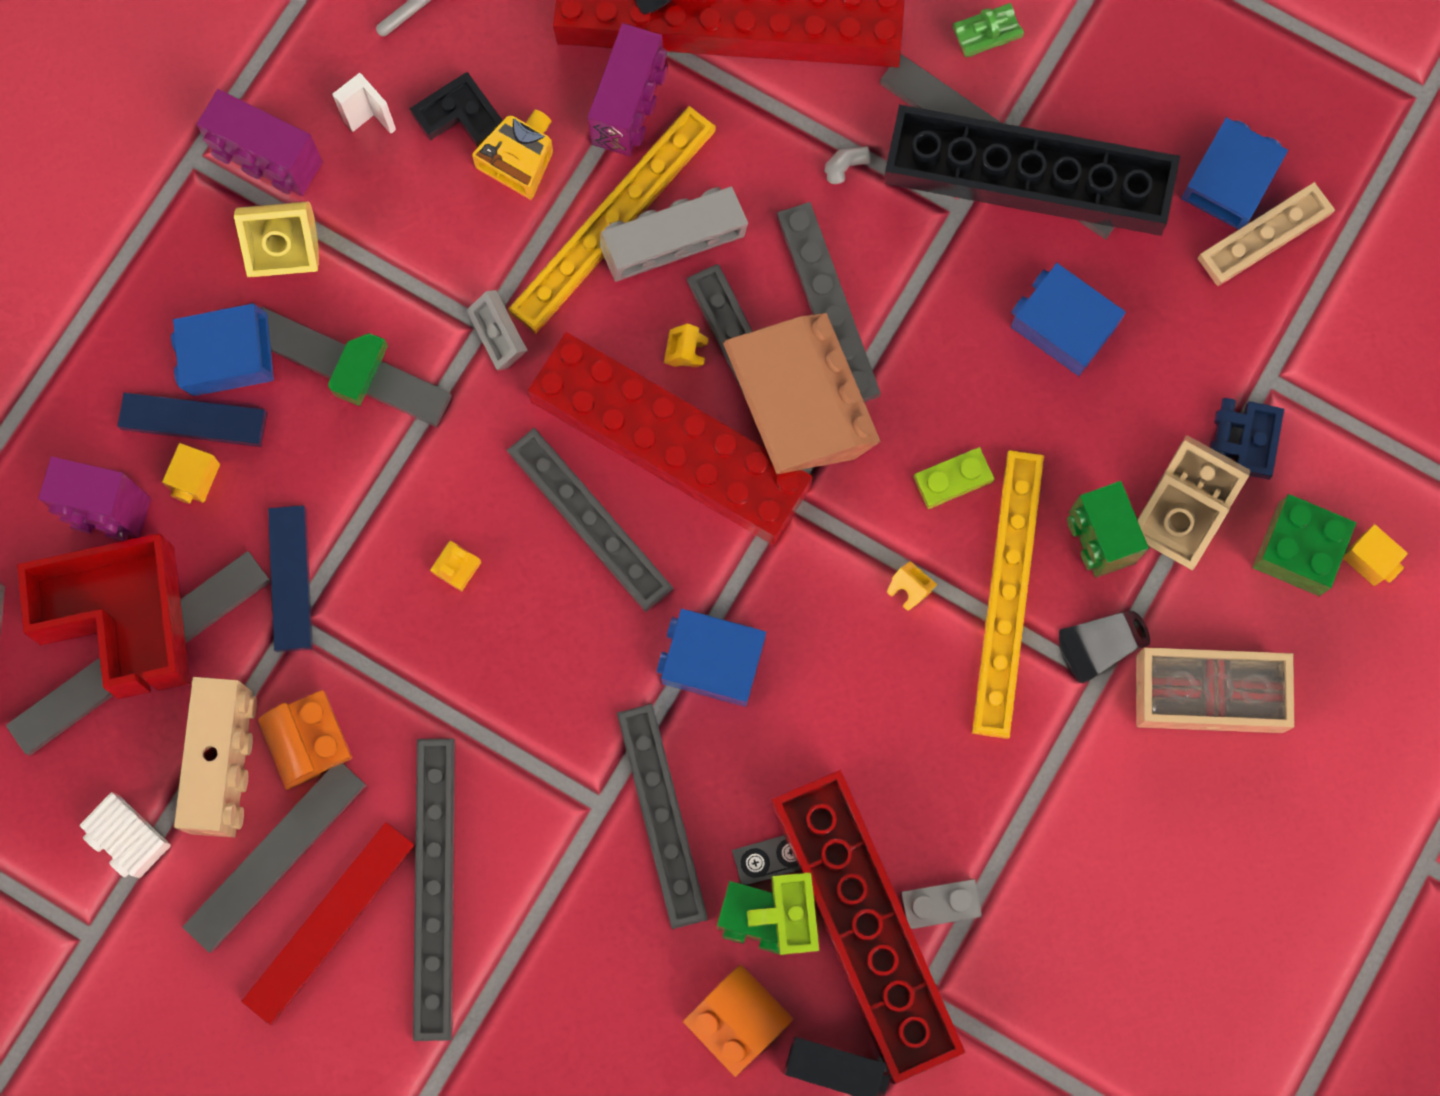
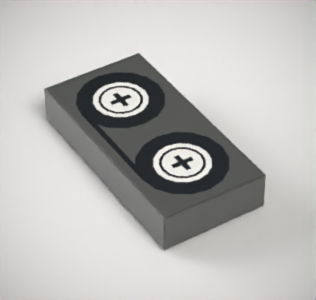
[732,835,799,886]

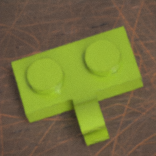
[747,873,819,955]

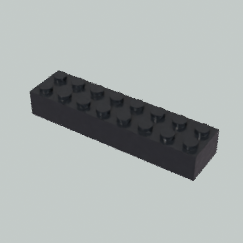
[885,104,1180,236]

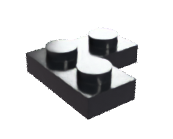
[409,72,503,148]

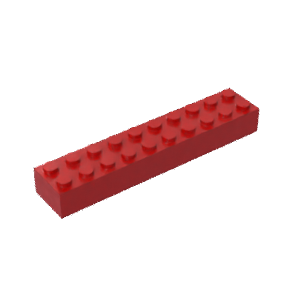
[553,0,905,68]

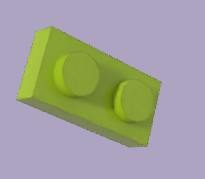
[913,447,994,509]

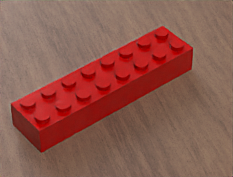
[528,332,813,546]
[771,769,966,1084]

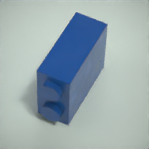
[1180,117,1288,230]
[1011,263,1126,376]
[171,303,274,396]
[657,608,766,707]

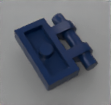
[1210,398,1284,480]

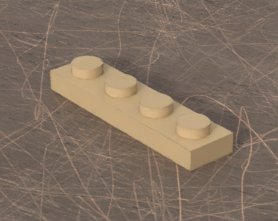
[1198,182,1335,286]

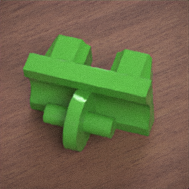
[952,3,1024,58]

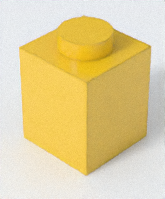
[162,443,220,504]
[1343,524,1408,586]

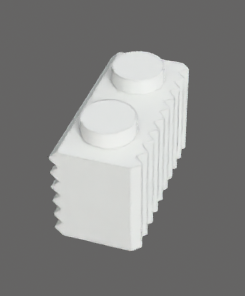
[79,792,171,878]

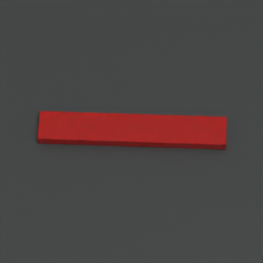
[241,822,416,1025]

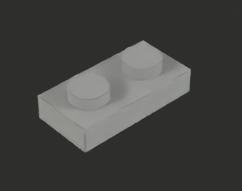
[466,290,528,370]
[900,879,982,929]

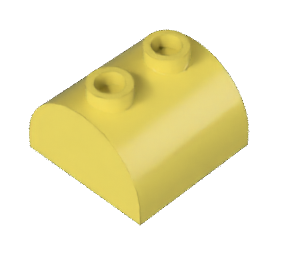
[234,201,319,278]

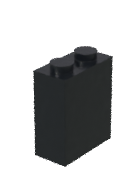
[783,1037,890,1096]

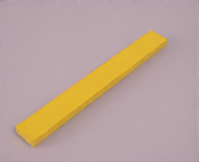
[508,106,716,334]
[972,450,1044,739]

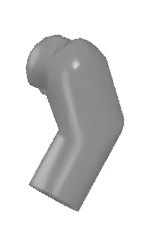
[824,146,870,184]

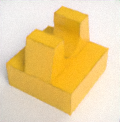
[664,323,709,367]
[430,540,482,592]
[887,561,937,611]

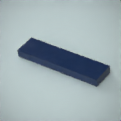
[117,393,267,447]
[268,506,313,652]

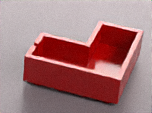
[17,533,190,699]

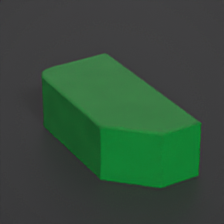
[328,333,388,406]

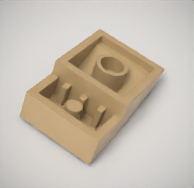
[1137,435,1250,571]

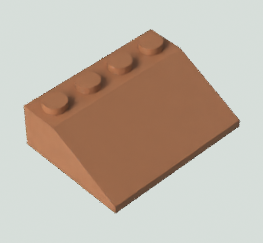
[723,313,881,474]

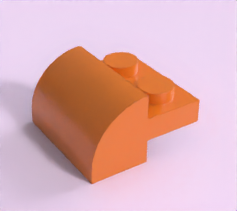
[258,690,353,790]
[683,964,793,1077]

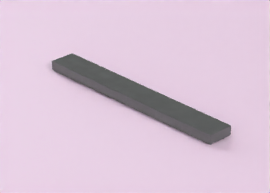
[880,54,1115,240]
[6,551,271,756]
[413,739,455,1041]

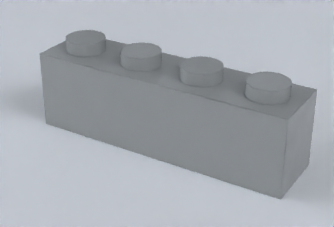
[599,186,748,282]

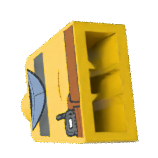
[472,110,553,200]

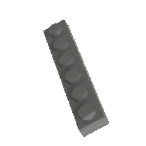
[777,202,881,402]

